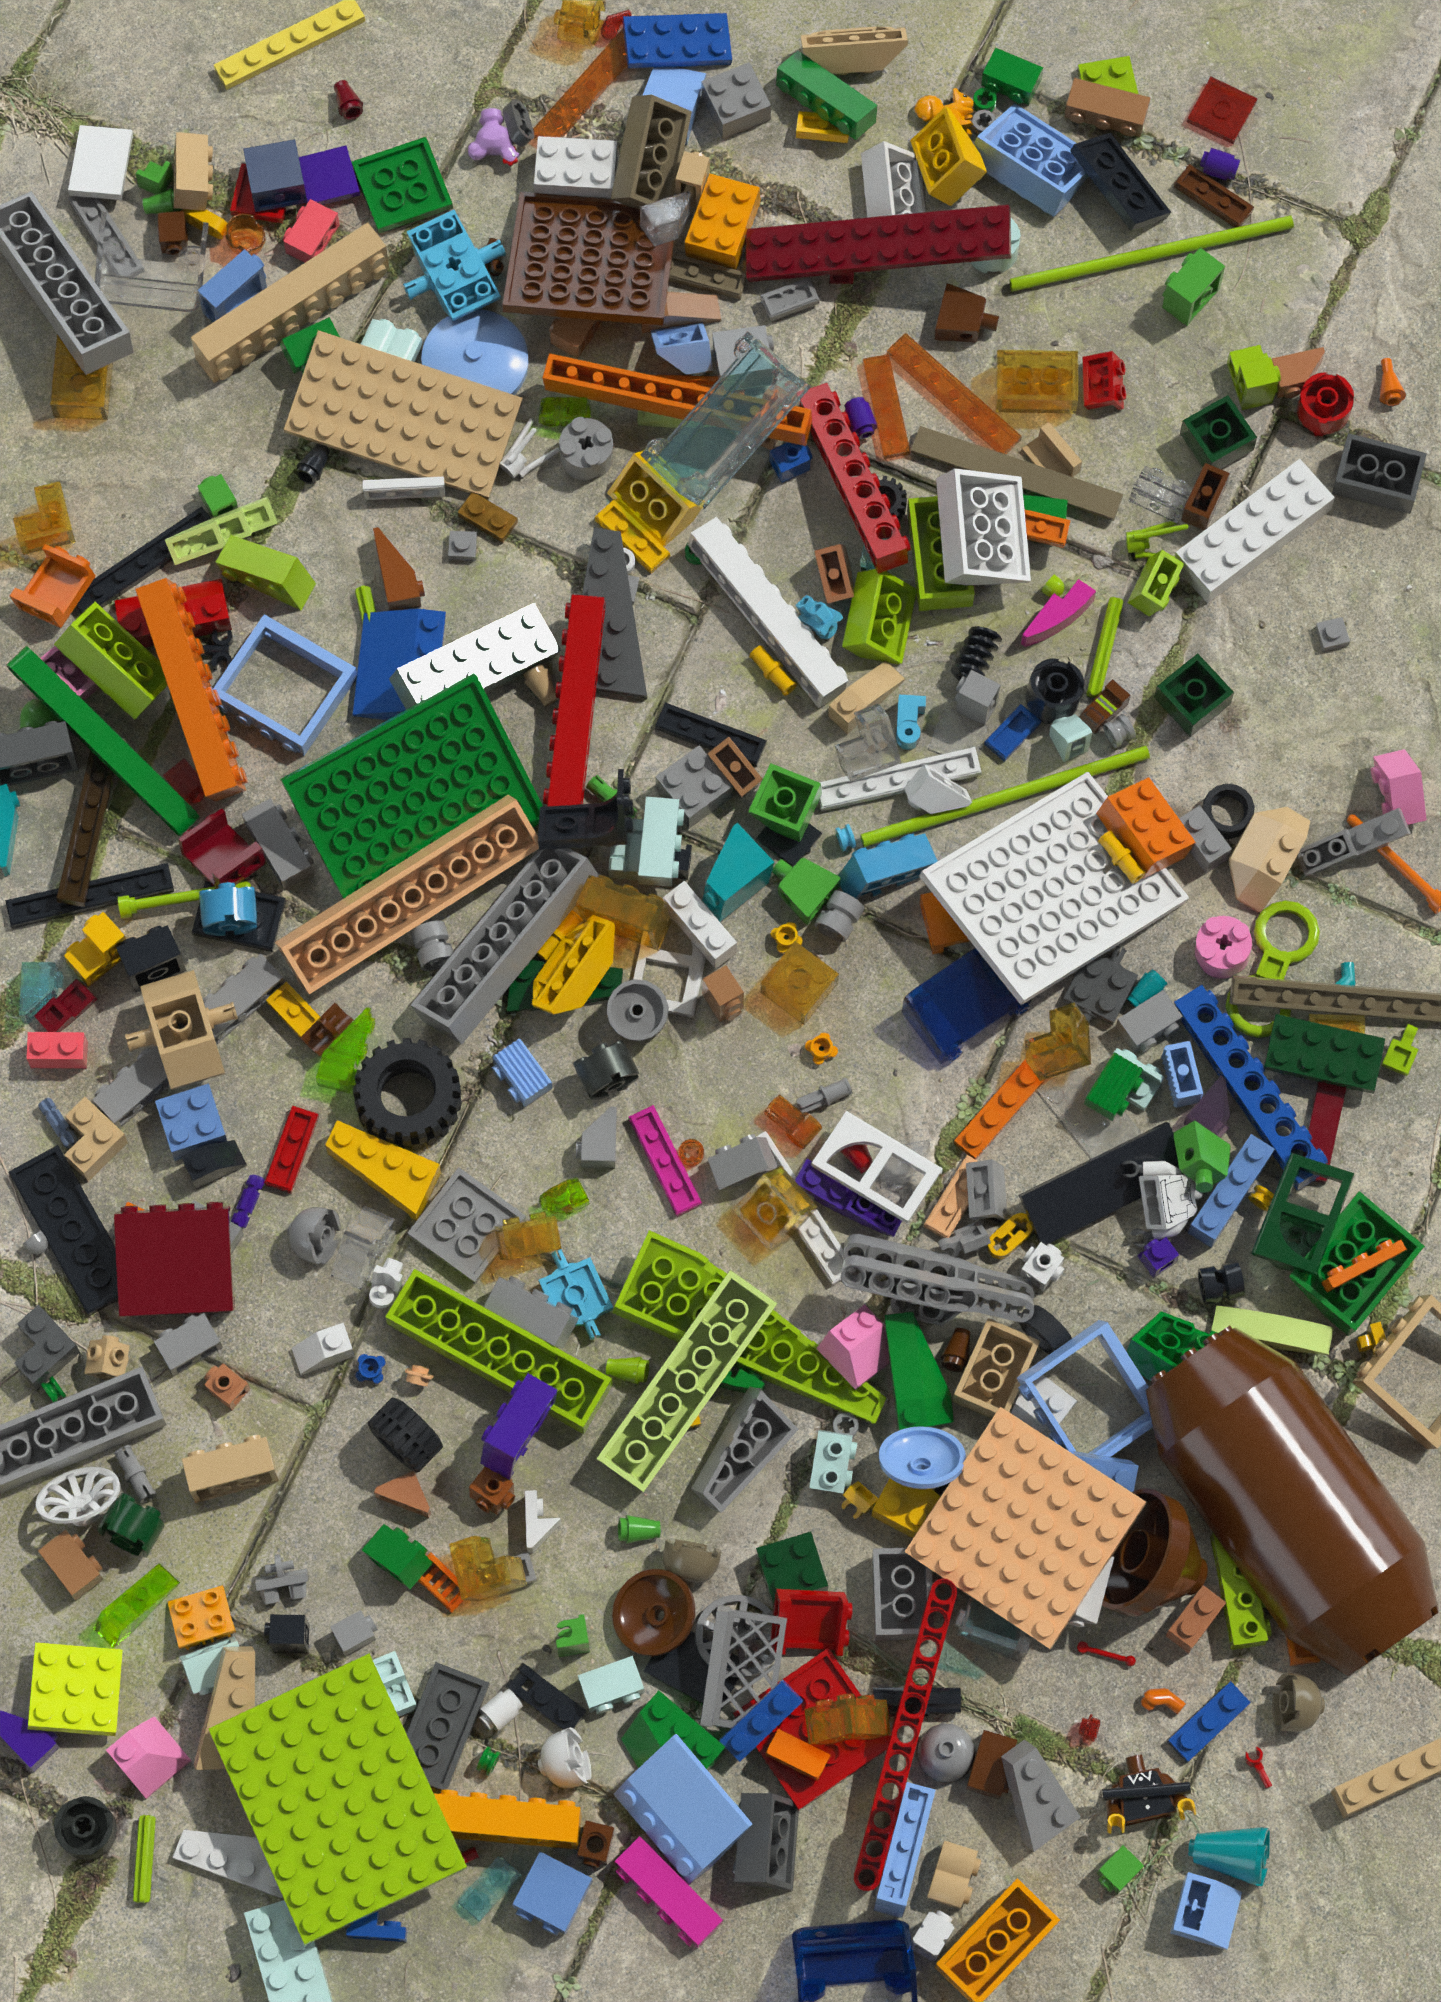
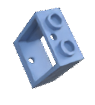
[197,249,267,323]

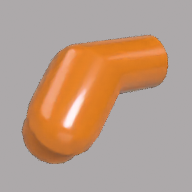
[1141,1688,1186,1715]

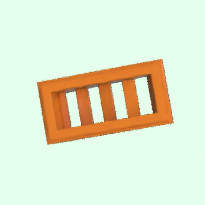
[418,1551,471,1613]

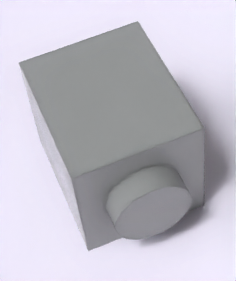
[330,1610,378,1657]

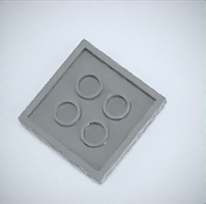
[407,1167,526,1284]

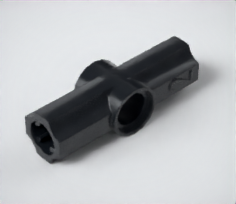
[873,1684,961,1717]

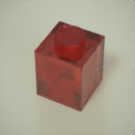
[163,758,205,805]

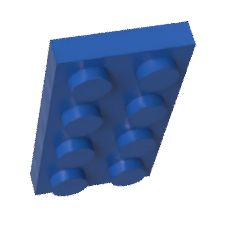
[622,13,732,68]

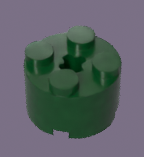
[97,1493,165,1557]

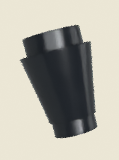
[296,444,330,484]

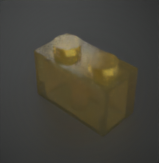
[494,1211,562,1260]

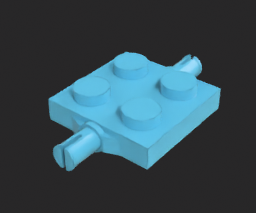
[539,1249,613,1340]

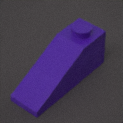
[0,1710,60,1772]

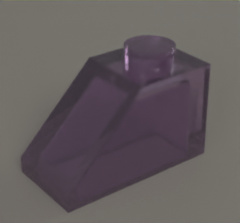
[1184,1076,1230,1139]

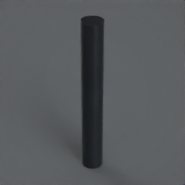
[1102,1782,1191,1801]

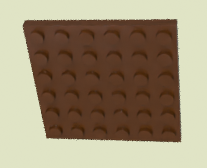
[502,192,678,326]

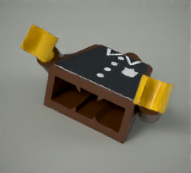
[1105,1755,1197,1834]

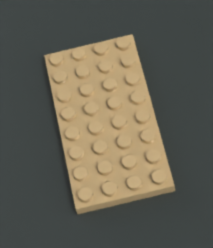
[284,330,523,500]

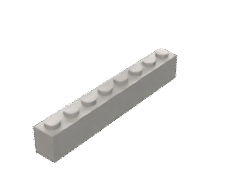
[92,954,285,1129]

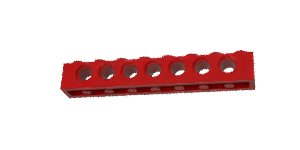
[797,383,911,574]

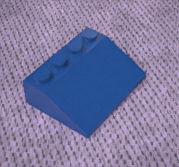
[353,609,446,720]

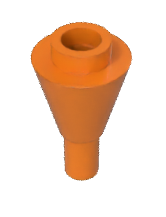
[1379,358,1406,406]

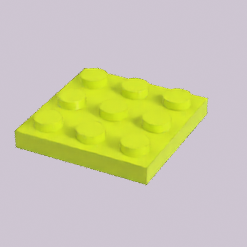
[27,1642,123,1736]

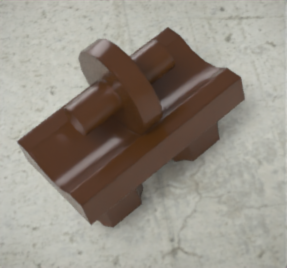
[300,1003,355,1058]

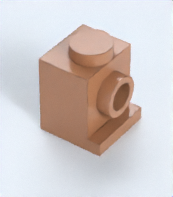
[204,1363,251,1410]

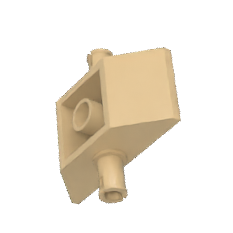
[125,970,238,1090]

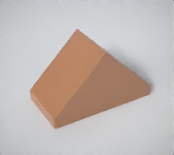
[374,1471,431,1518]

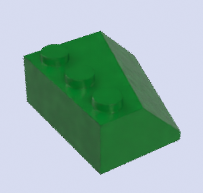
[1126,1311,1218,1381]
[621,1690,725,1772]

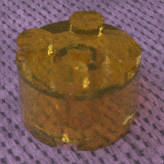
[554,0,606,47]

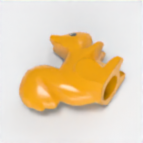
[914,88,974,137]

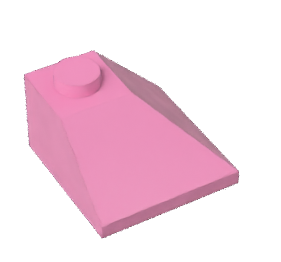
[106,1716,191,1799]

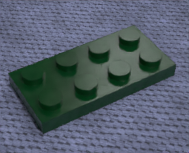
[1264,1014,1386,1094]

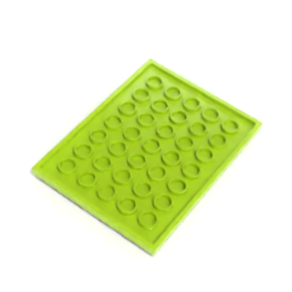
[208,1653,467,1945]

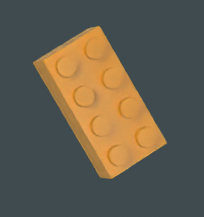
[934,1878,1060,2002]

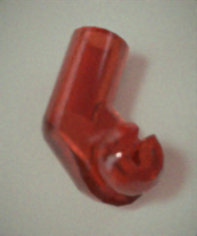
[601,9,632,40]

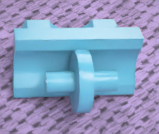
[796,595,843,639]

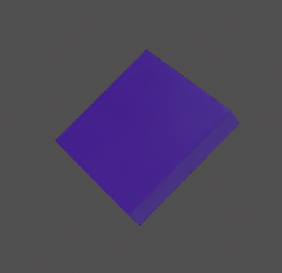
[299,145,360,205]

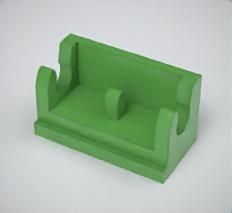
[556,1614,590,1657]

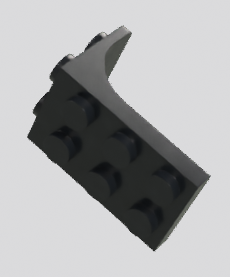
[538,769,634,850]

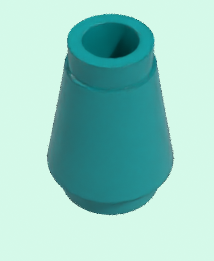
[1127,969,1168,1008]

